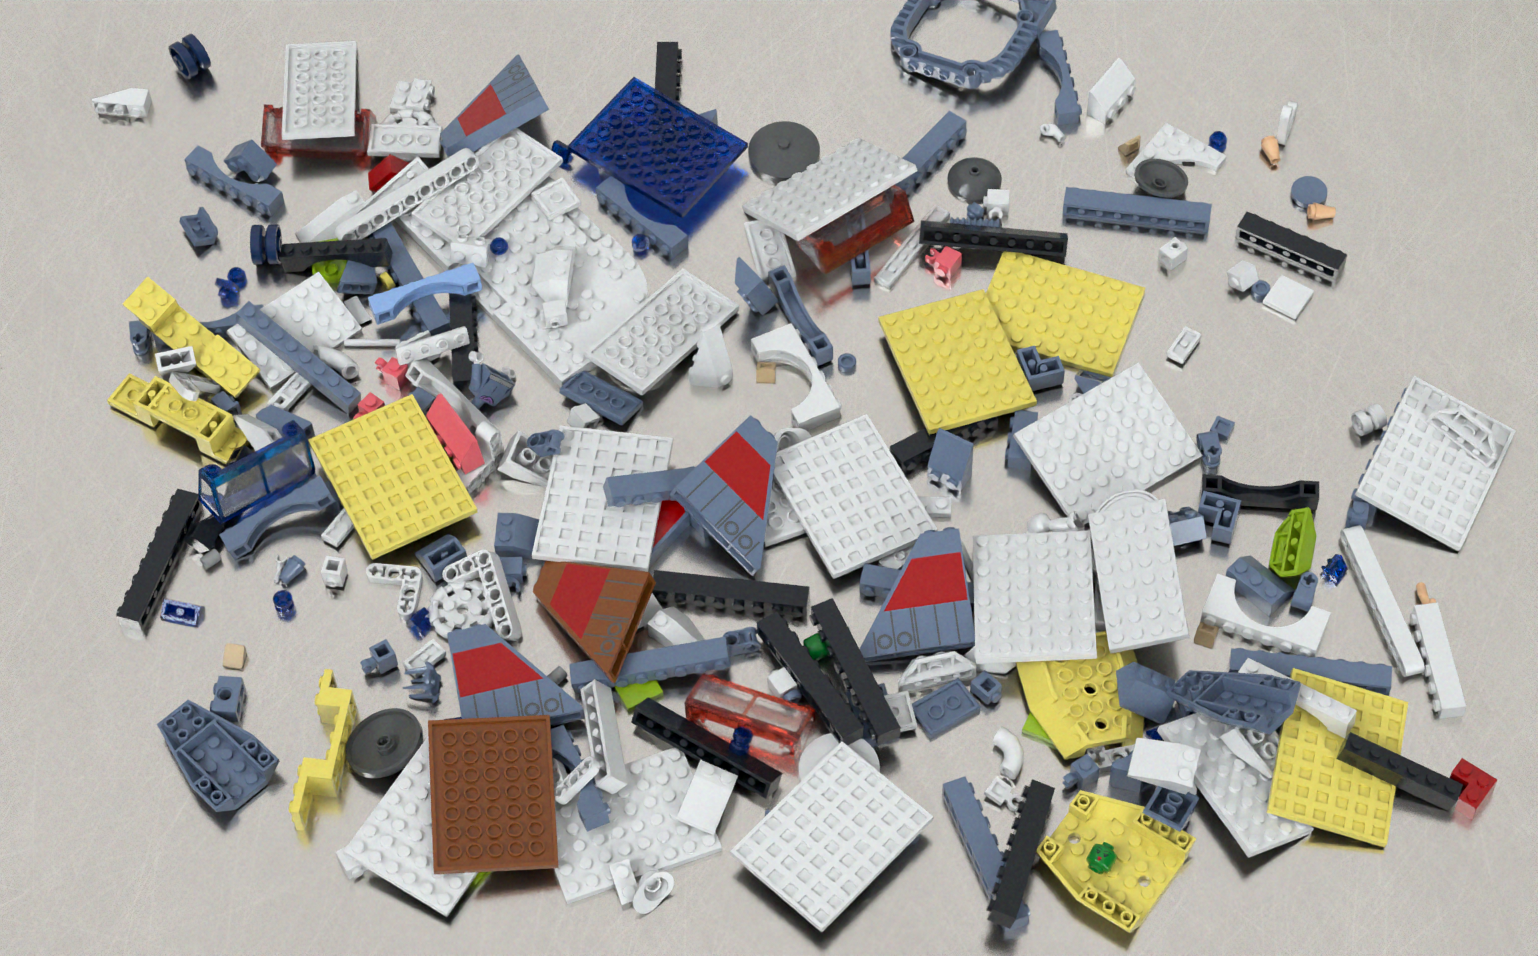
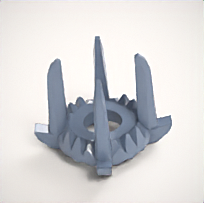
[403,661,441,703]

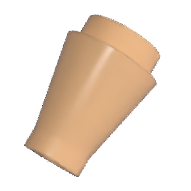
[1261,136,1281,164]
[1307,202,1336,221]

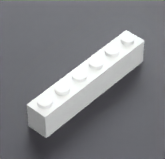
[1410,602,1466,719]
[580,679,628,794]

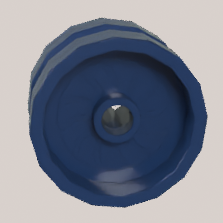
[168,33,211,79]
[250,224,282,265]

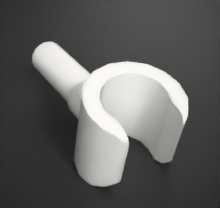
[274,555,287,583]

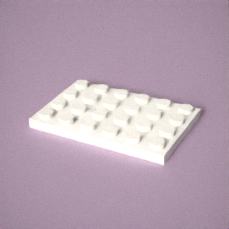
[227,272,362,390]

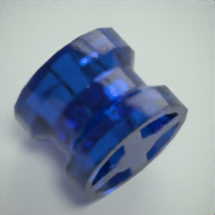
[273,590,295,614]

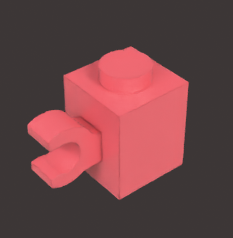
[925,246,962,279]
[375,357,409,391]
[353,392,385,419]

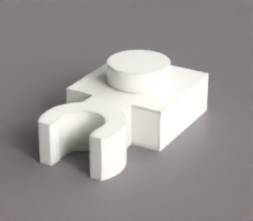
[984,776,1022,811]

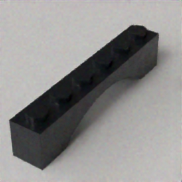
[279,238,393,272]
[183,445,261,553]
[1200,474,1319,510]

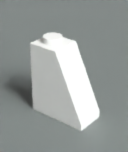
[155,346,196,382]

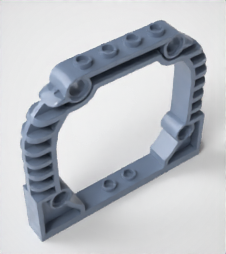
[890,0,1057,89]

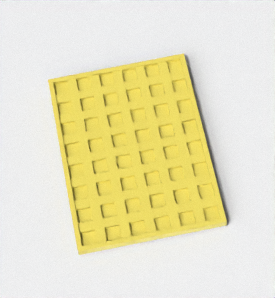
[986,251,1146,377]
[878,289,1037,435]
[308,394,478,560]
[1266,668,1408,847]

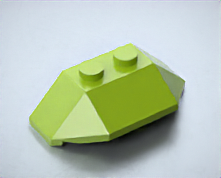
[1269,507,1317,577]

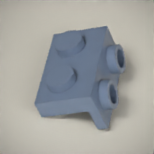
[179,207,218,247]

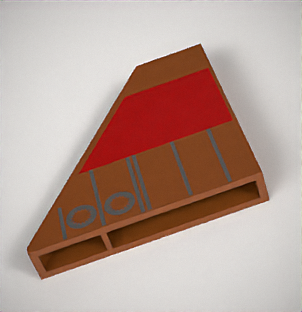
[533,561,656,683]

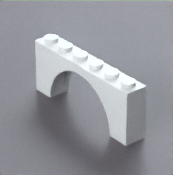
[751,323,842,431]
[1201,574,1331,658]

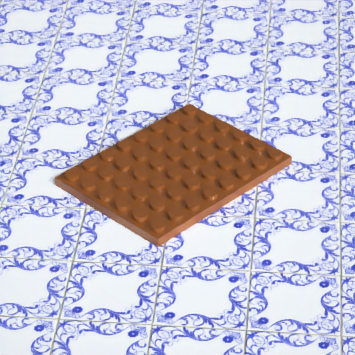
[428,715,558,874]

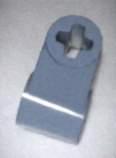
[129,320,151,355]
[527,429,565,457]
[1196,431,1222,468]
[1290,572,1318,612]
[723,627,761,656]

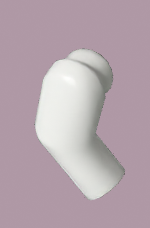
[1040,123,1066,142]

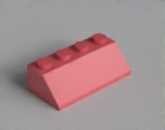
[426,393,485,475]

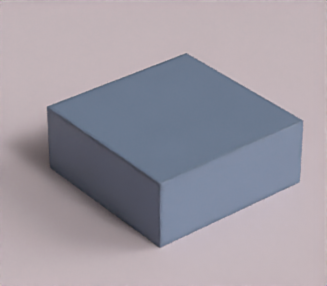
[1210,416,1235,441]

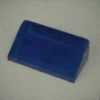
[160,599,205,625]

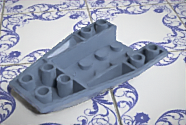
[1166,670,1301,735]
[157,700,280,812]

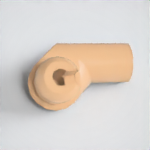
[1416,582,1436,604]

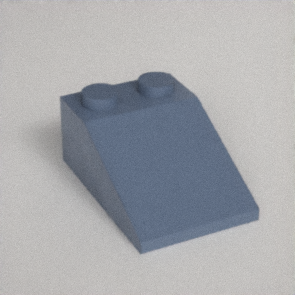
[927,428,973,492]
[494,513,539,559]
[1143,786,1200,832]

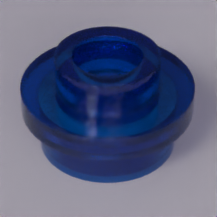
[1209,131,1227,148]
[632,234,650,252]
[490,237,509,255]
[227,267,246,285]

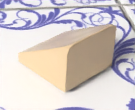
[1118,135,1141,156]
[756,362,776,383]
[1194,622,1219,648]
[223,643,247,670]

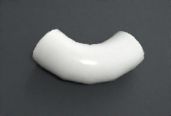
[312,345,359,379]
[993,726,1024,779]

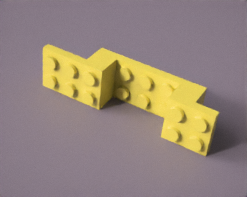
[123,276,261,399]
[107,373,250,464]
[289,669,357,831]

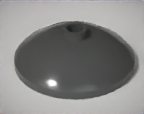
[947,157,1002,202]
[1134,159,1188,198]

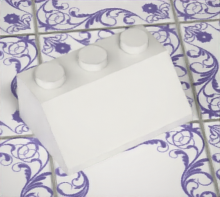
[1087,58,1136,124]

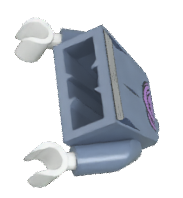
[469,351,516,410]

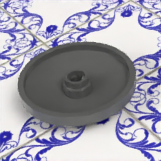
[748,121,820,182]
[345,708,423,778]

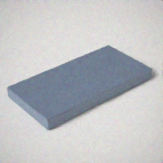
[559,371,643,425]

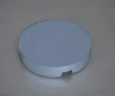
[1291,176,1327,208]

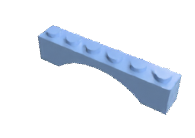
[368,263,482,325]

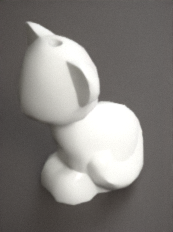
[1026,511,1085,533]

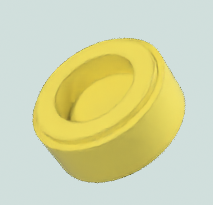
[379,272,396,290]

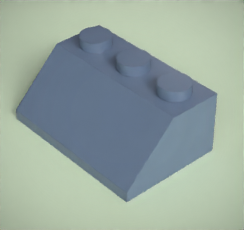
[735,257,779,316]
[1226,555,1295,617]
[1116,662,1175,724]

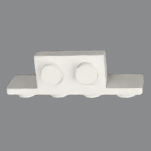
[395,326,470,365]

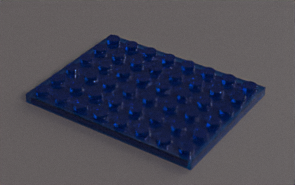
[567,77,748,218]

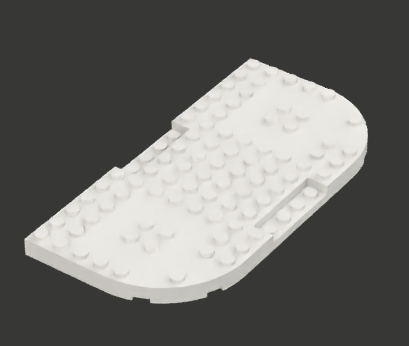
[394,149,648,388]

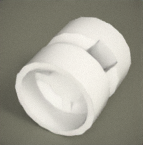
[1351,404,1387,436]

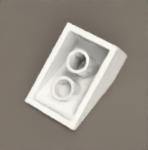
[497,431,553,487]
[1220,726,1279,778]
[1127,738,1201,795]
[676,760,738,835]

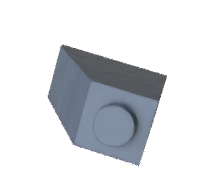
[337,261,377,294]
[255,405,315,454]

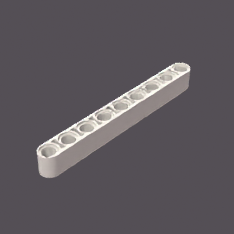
[334,148,480,241]
[1340,525,1425,677]

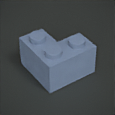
[224,139,277,182]
[1016,345,1065,391]
[1198,491,1241,544]

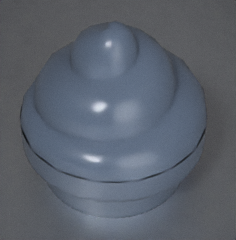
[967,202,985,220]

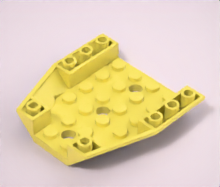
[1015,631,1144,759]
[1036,790,1196,933]

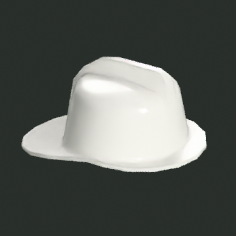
[774,428,812,452]
[633,870,674,914]

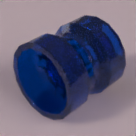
[729,727,754,755]

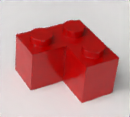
[368,154,409,193]
[1450,758,1497,820]

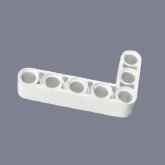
[457,421,504,494]
[442,550,522,642]

